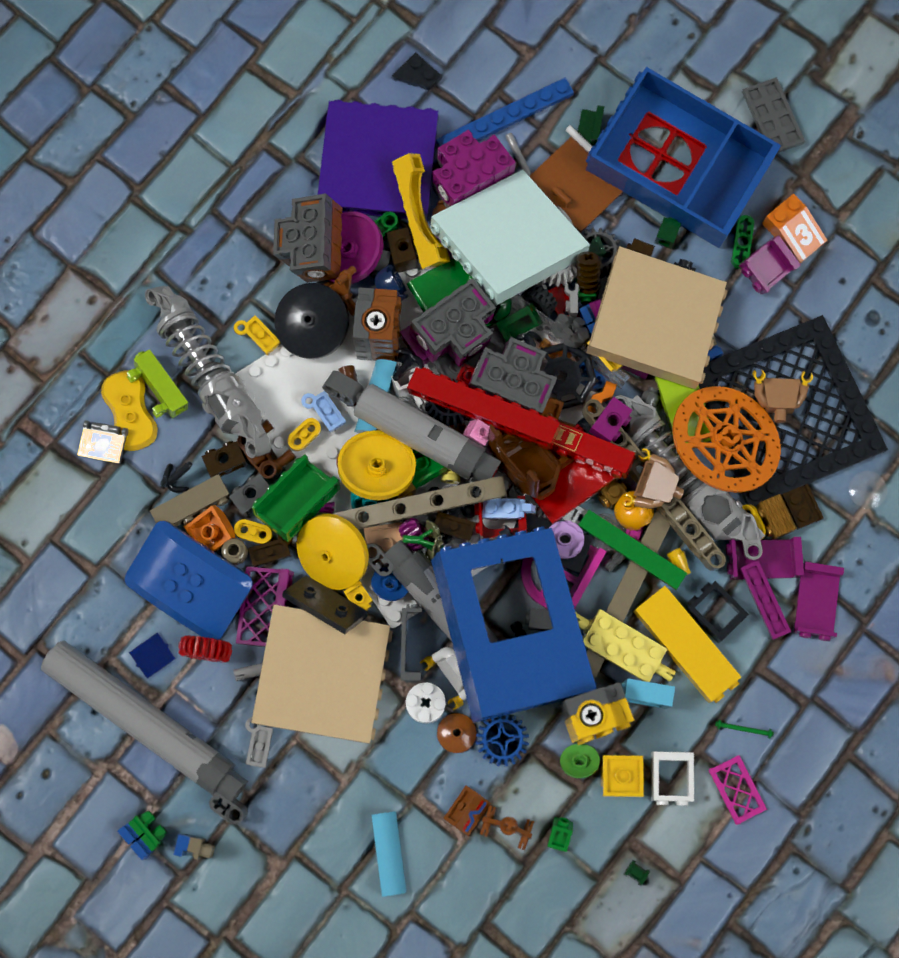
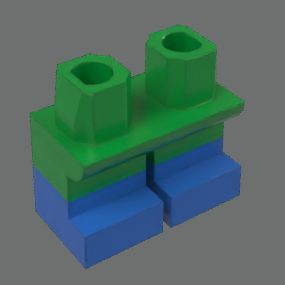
[117,811,168,860]

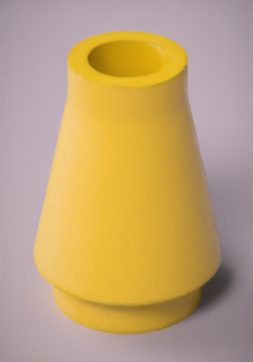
[667,547,691,575]

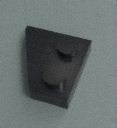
[392,52,442,91]

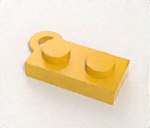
[234,315,281,355]

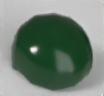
[491,298,512,321]

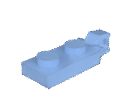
[482,498,536,519]

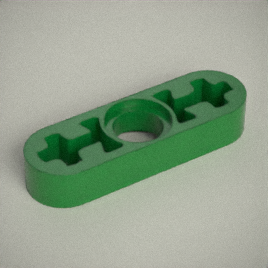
[731,215,754,269]

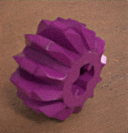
[399,518,430,552]

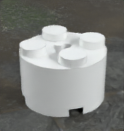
[406,682,446,724]

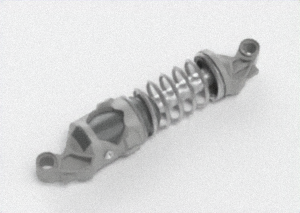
[145,286,271,458]
[615,395,765,560]

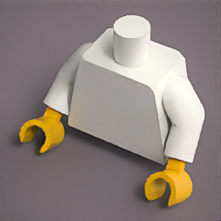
[420,647,467,710]

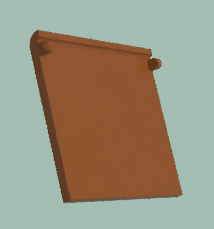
[529,137,624,233]

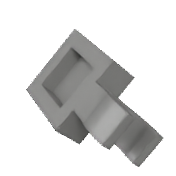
[564,284,579,318]

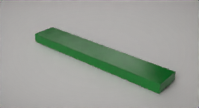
[578,510,687,590]

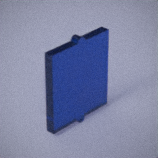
[129,632,176,679]

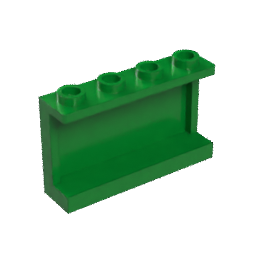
[252,454,341,542]

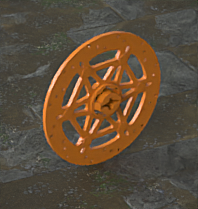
[672,386,781,493]

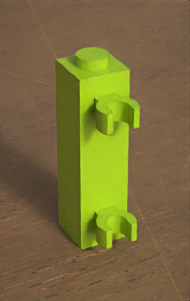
[127,349,188,419]

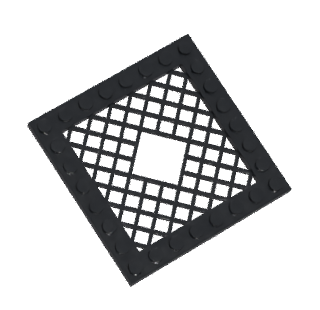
[699,315,888,506]

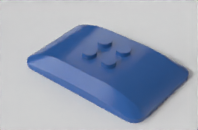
[125,521,253,640]

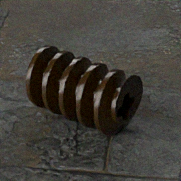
[577,252,601,294]

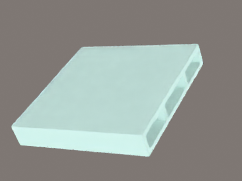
[430,170,590,305]

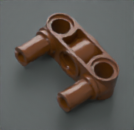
[237,419,296,481]

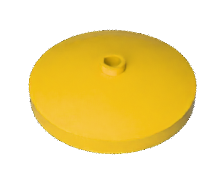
[338,430,416,500]
[297,514,369,590]

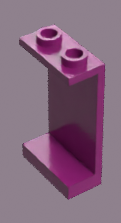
[726,537,804,580]
[794,562,844,641]

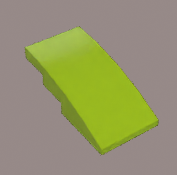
[655,376,711,443]

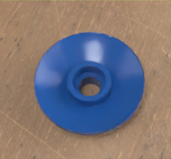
[371,567,408,601]

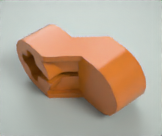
[587,380,617,414]

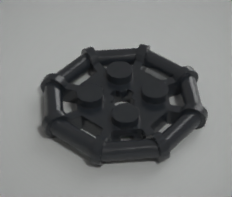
[540,343,598,410]

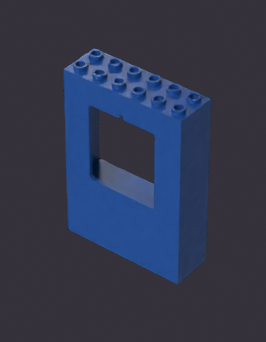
[431,526,596,723]

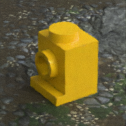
[343,581,373,611]

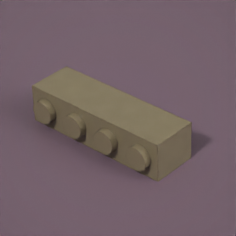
[150,474,230,527]

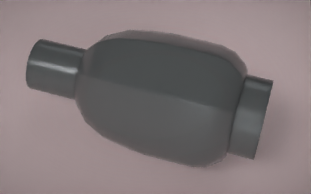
[641,387,660,408]

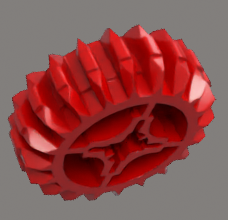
[178,635,232,663]

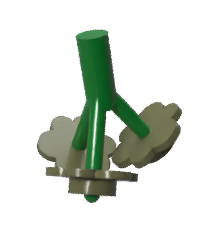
[402,520,444,561]

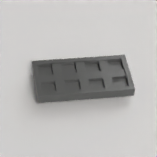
[742,77,805,153]

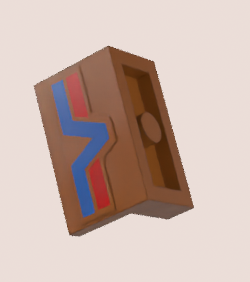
[443,786,491,836]

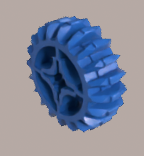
[476,714,529,767]

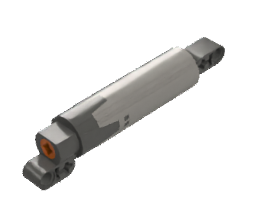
[367,540,500,643]

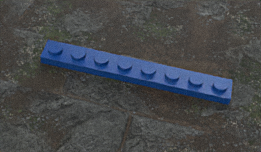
[436,77,574,147]

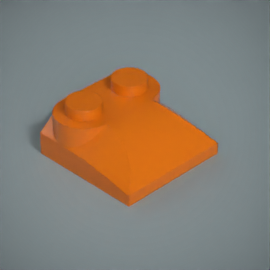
[184,505,235,552]

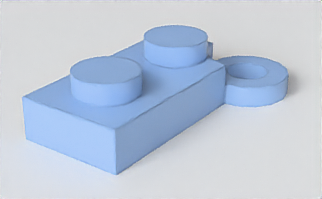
[301,391,346,433]

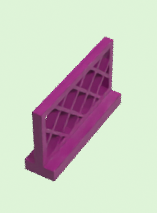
[236,566,294,647]

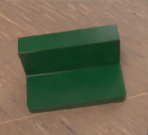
[578,105,605,146]

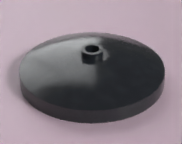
[274,283,349,359]

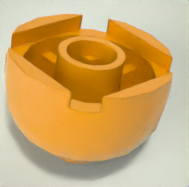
[614,491,654,531]

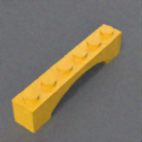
[392,153,450,269]

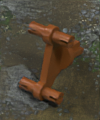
[322,266,356,317]
[479,805,535,851]

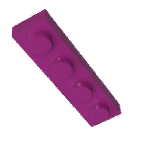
[739,560,791,640]

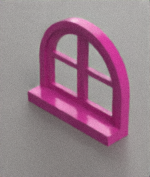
[521,545,607,610]

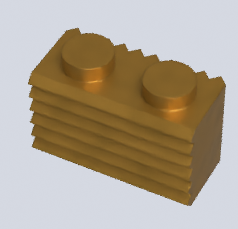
[757,494,797,540]

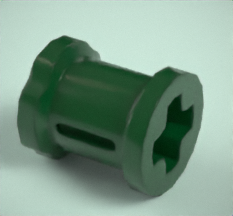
[624,860,650,886]

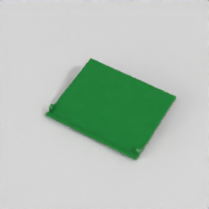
[406,258,499,328]

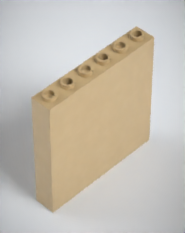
[586,246,728,389]
[251,605,393,744]

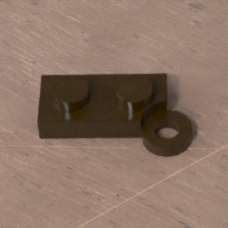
[425,512,476,542]
[248,535,293,567]

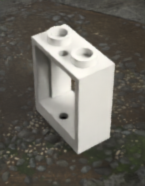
[651,752,694,806]

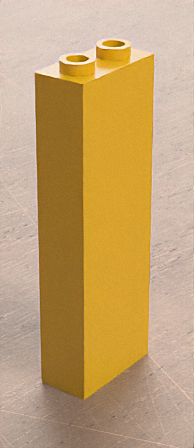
[633,586,741,703]

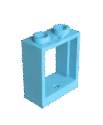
[621,678,675,709]

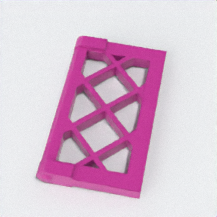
[708,755,767,825]

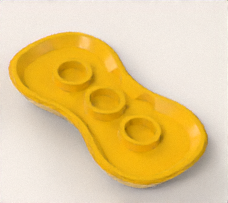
[101,370,158,451]

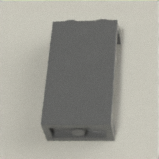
[401,604,423,681]

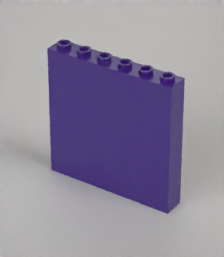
[317,100,438,221]

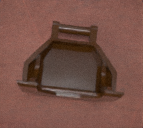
[489,424,574,500]

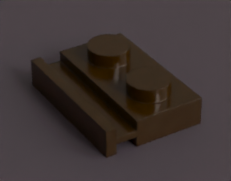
[781,484,824,530]

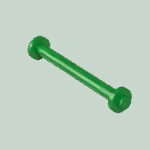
[715,720,774,739]

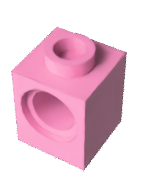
[463,419,490,446]

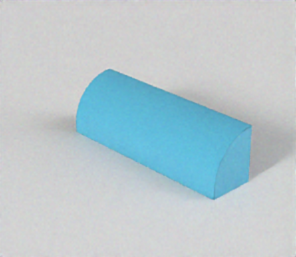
[354,359,398,433]
[372,811,407,897]

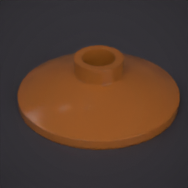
[437,713,476,753]

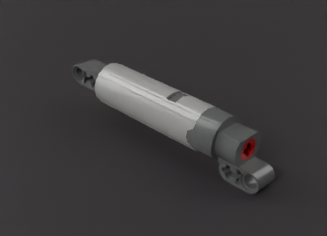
[322,370,512,499]

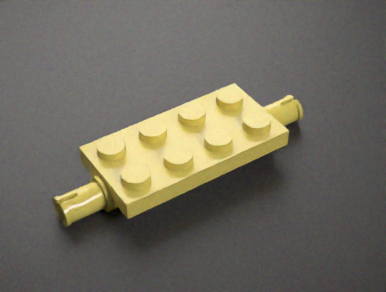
[575,609,676,682]

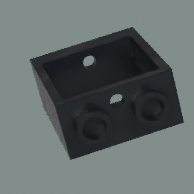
[686,581,749,644]

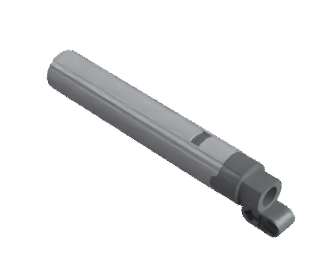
[41,640,248,824]

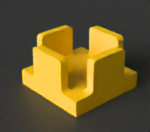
[601,755,644,797]

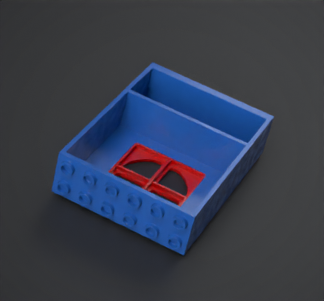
[585,67,782,248]

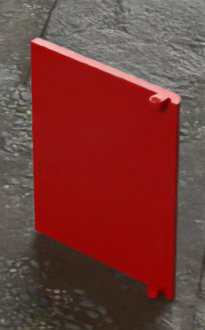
[533,424,616,524]

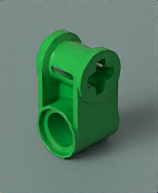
[374,212,399,242]

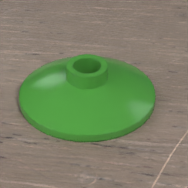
[560,744,600,778]

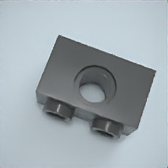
[229,474,269,518]

